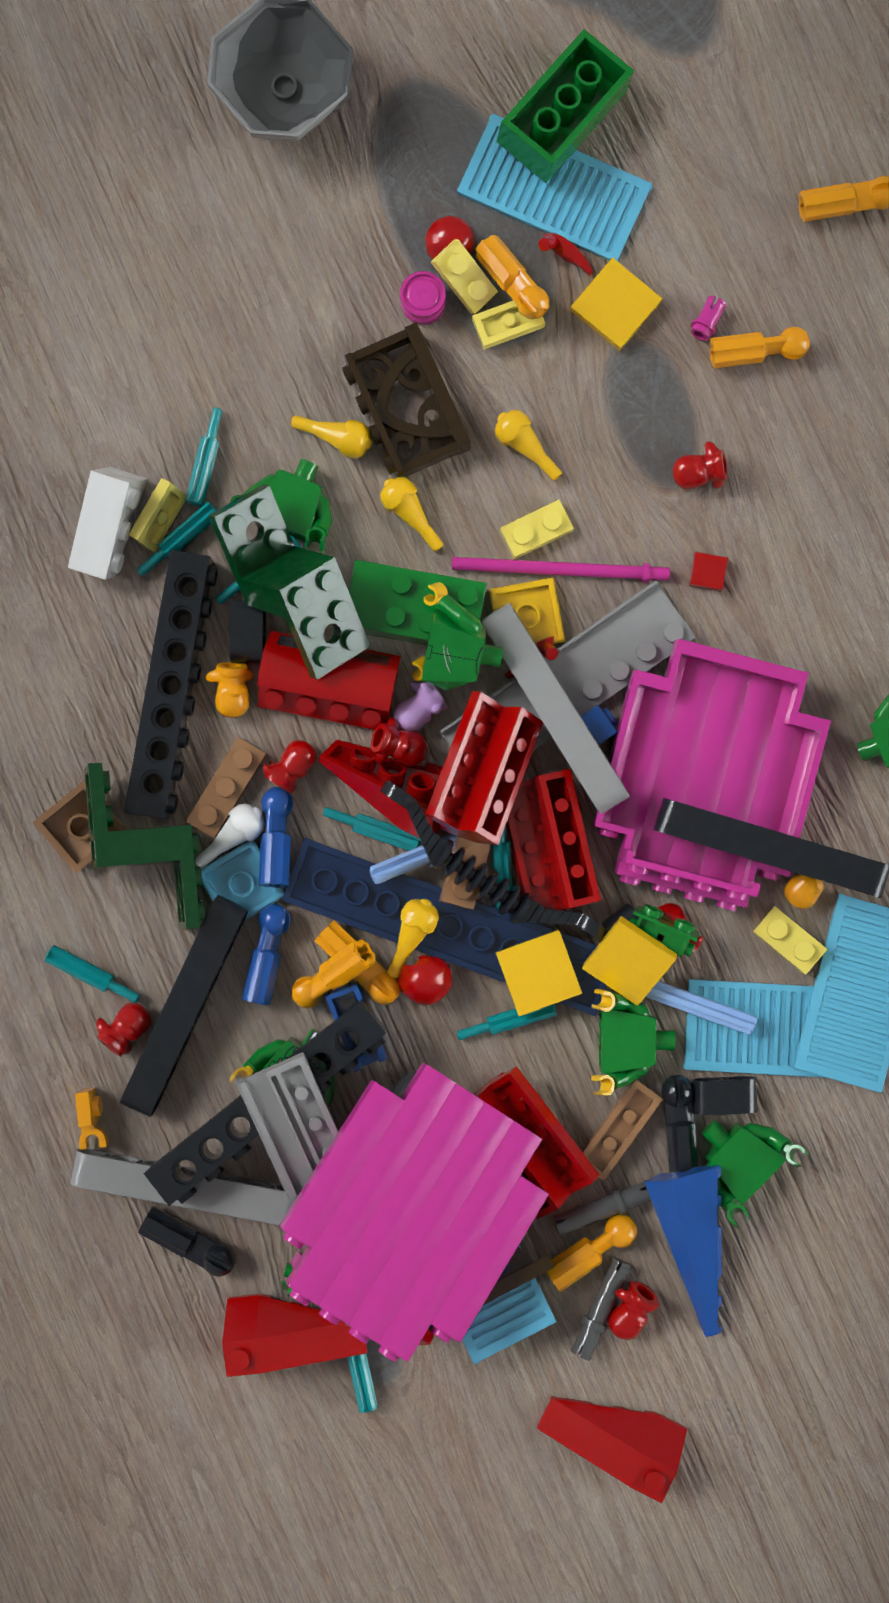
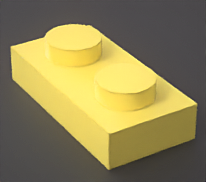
[431,239,498,314]
[472,301,545,350]
[128,478,186,553]
[500,500,574,560]
[753,906,827,975]

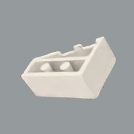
[68,467,148,580]

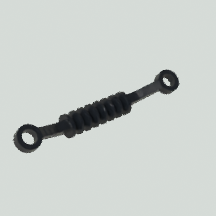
[380,780,608,942]

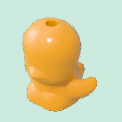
[206,662,253,718]
[784,873,824,909]

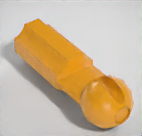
[798,176,889,222]
[475,235,549,320]
[709,326,810,369]
[314,920,400,1005]
[292,939,375,1009]
[546,1214,637,1292]

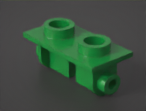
[630,904,700,957]

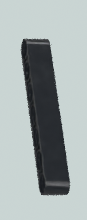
[654,798,889,898]
[120,895,249,1118]

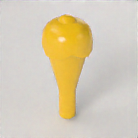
[494,409,562,481]
[291,415,372,459]
[380,477,443,552]
[387,899,439,979]

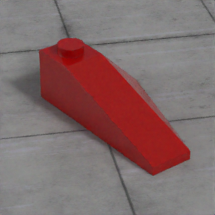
[319,740,443,838]
[222,1294,368,1377]

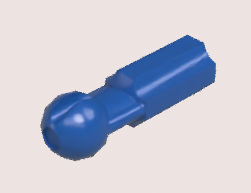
[259,787,294,888]
[242,904,291,1005]

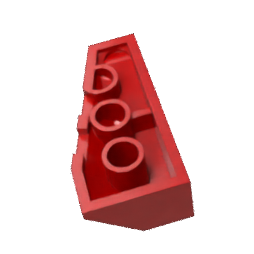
[536,1396,687,1504]

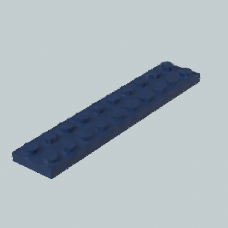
[282,838,607,1016]

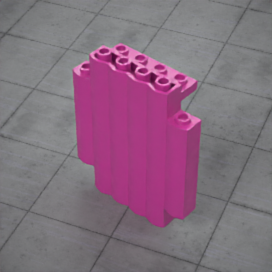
[592,639,831,911]
[280,1063,549,1362]

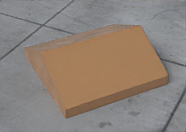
[32,780,128,873]

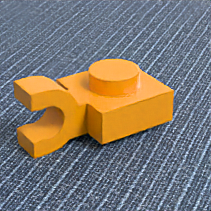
[75,1088,109,1150]

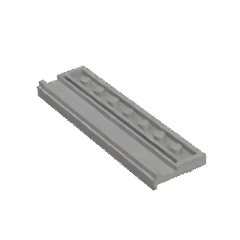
[440,580,696,751]
[236,1052,351,1328]

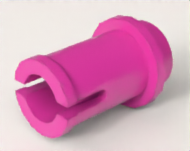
[691,296,727,341]

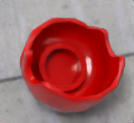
[425,215,476,260]
[398,955,453,1005]

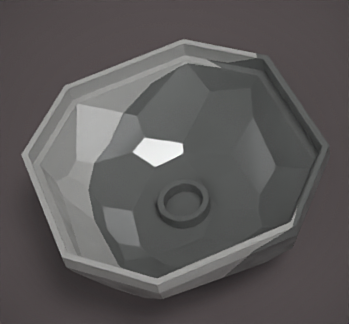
[207,0,353,142]

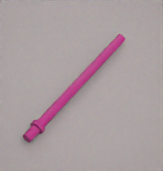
[452,557,670,583]

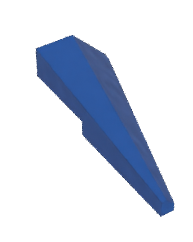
[644,1165,722,1337]

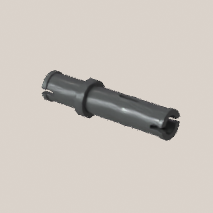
[553,1180,651,1237]
[571,1257,632,1361]

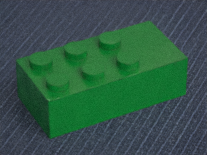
[496,29,634,184]
[349,560,487,646]

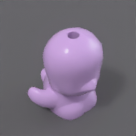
[393,681,447,732]

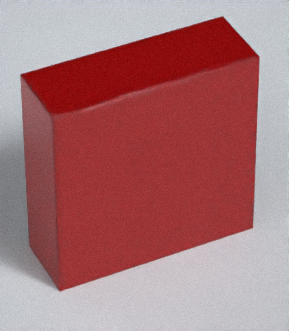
[689,552,728,592]

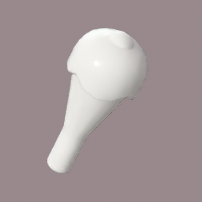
[194,803,265,869]

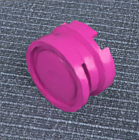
[400,271,446,325]

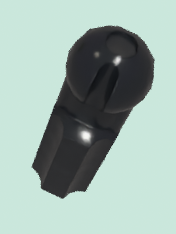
[661,1075,699,1173]
[138,1206,236,1277]

